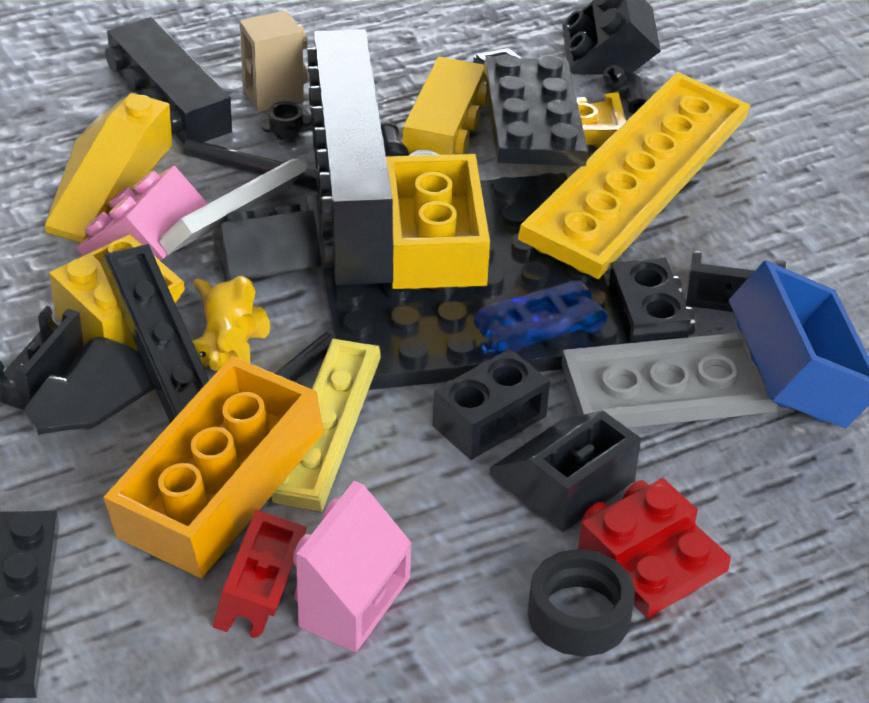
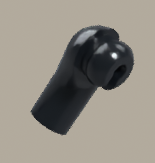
[603,65,648,114]

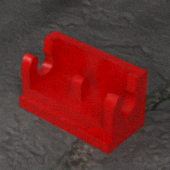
[213,510,307,638]

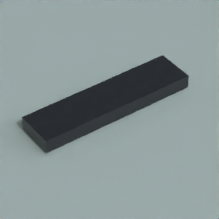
[100,244,209,423]

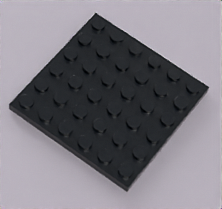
[306,173,629,390]

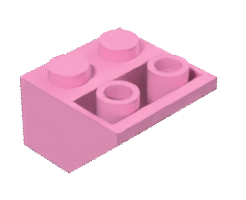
[76,165,208,261]
[293,481,411,653]

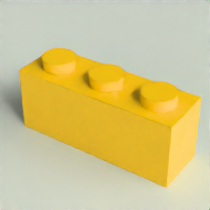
[403,56,488,155]

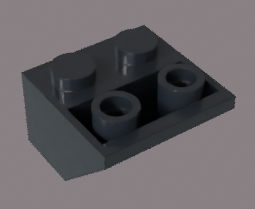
[562,0,661,75]
[213,204,323,281]
[489,410,641,532]

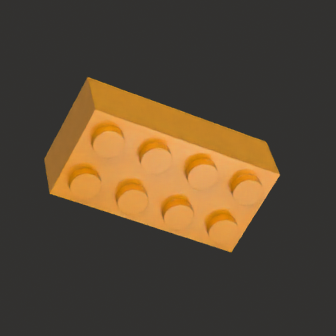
[103,356,324,579]

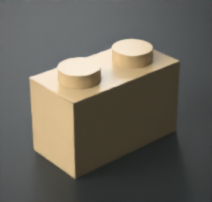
[240,10,308,112]

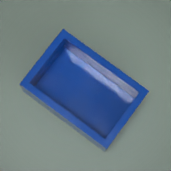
[729,260,869,428]

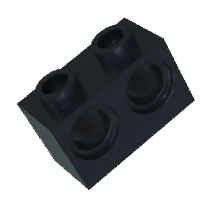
[608,257,695,343]
[432,348,550,460]

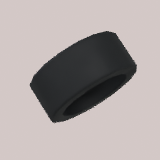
[527,549,635,657]

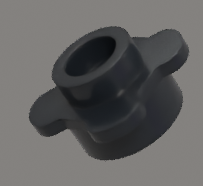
[261,101,311,140]

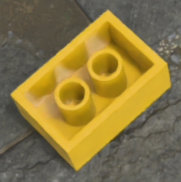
[386,154,490,289]

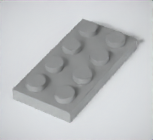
[562,332,778,428]

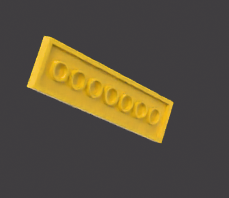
[518,72,751,279]

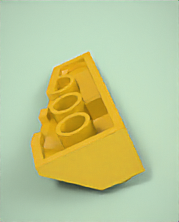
[45,93,173,243]

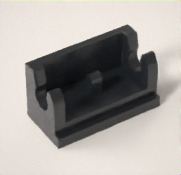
[685,249,786,312]
[0,306,84,411]

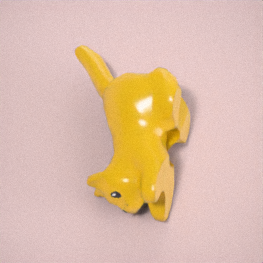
[192,276,270,371]

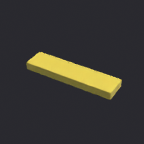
[271,339,381,512]

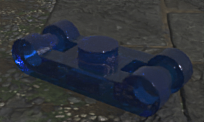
[474,281,608,356]

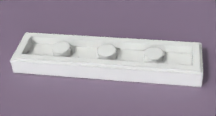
[159,158,307,255]

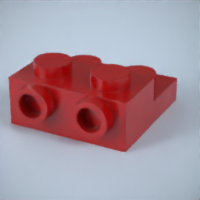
[578,477,731,619]

